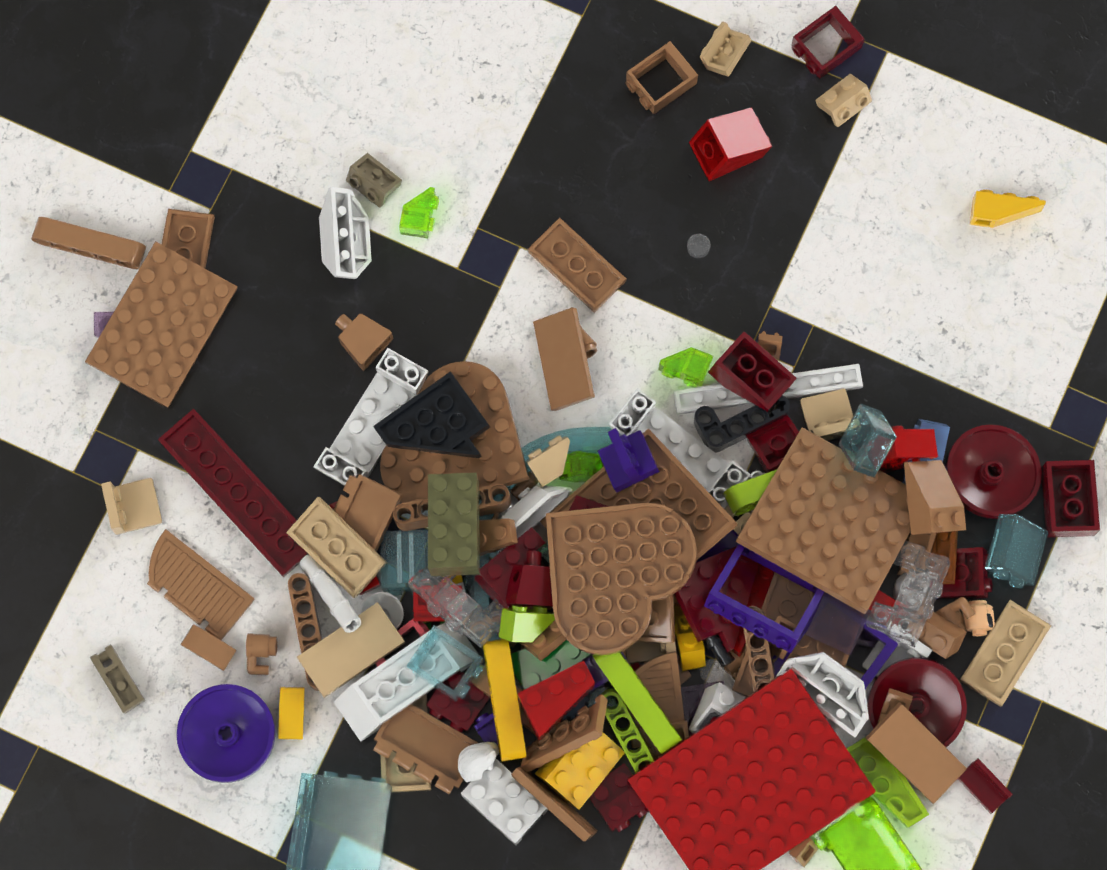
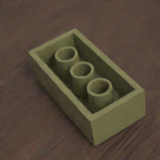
[428,473,480,576]

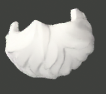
[458,742,499,782]

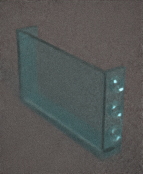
[286,771,392,870]

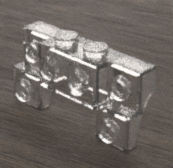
[866,541,950,647]
[408,566,504,648]

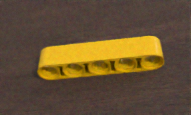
[483,639,526,762]

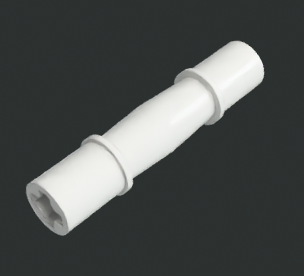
[300,555,361,633]

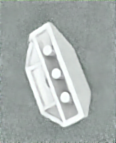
[319,187,372,279]
[498,485,573,554]
[775,652,869,737]

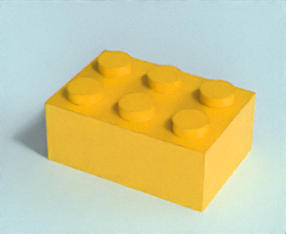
[535,732,625,810]

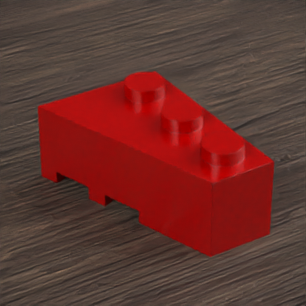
[856,426,938,473]
[517,661,595,742]

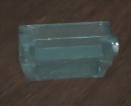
[839,403,897,478]
[406,626,485,701]

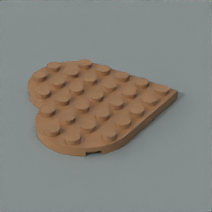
[380,361,530,510]
[546,503,697,655]

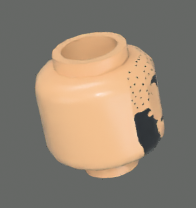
[962,600,995,637]

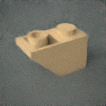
[525,435,570,487]

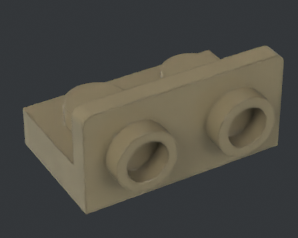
[346,153,402,208]

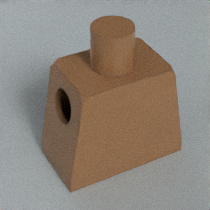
[335,314,394,371]

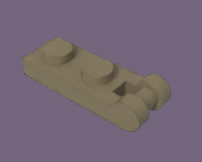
[90,644,145,714]

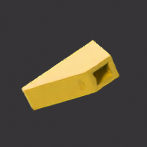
[970,190,1046,228]
[674,604,706,671]

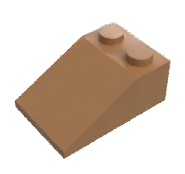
[904,460,966,535]

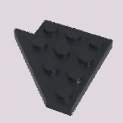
[373,371,490,458]

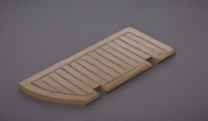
[147,529,255,641]
[628,652,685,770]

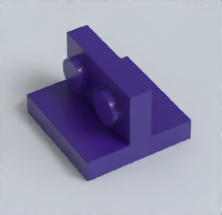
[598,428,660,493]

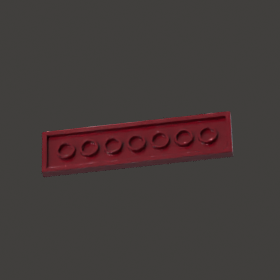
[158,408,309,578]

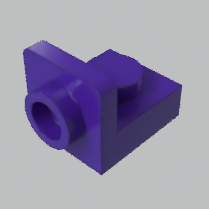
[474,712,498,745]

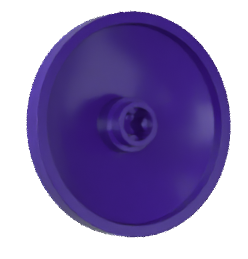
[177,684,275,783]

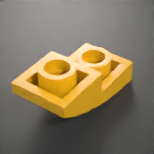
[278,687,305,739]

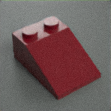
[708,332,797,412]

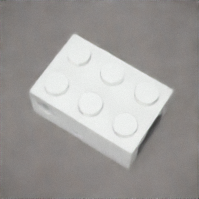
[461,758,548,845]

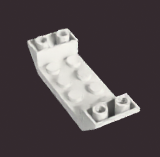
[314,348,428,486]
[608,388,751,509]
[334,621,481,742]

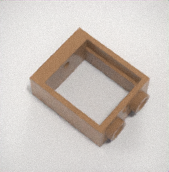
[626,41,698,114]

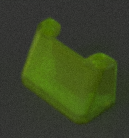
[813,796,922,870]

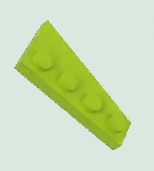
[847,737,929,828]

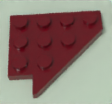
[674,546,759,652]

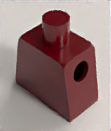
[505,551,553,607]

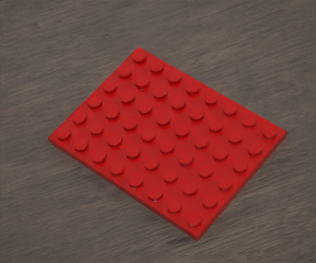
[627,668,876,870]

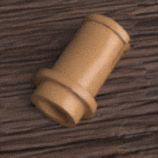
[509,471,538,501]

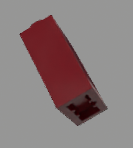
[791,6,864,79]

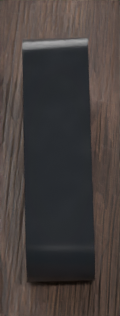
[694,395,790,453]

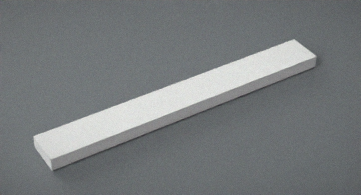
[673,364,863,415]

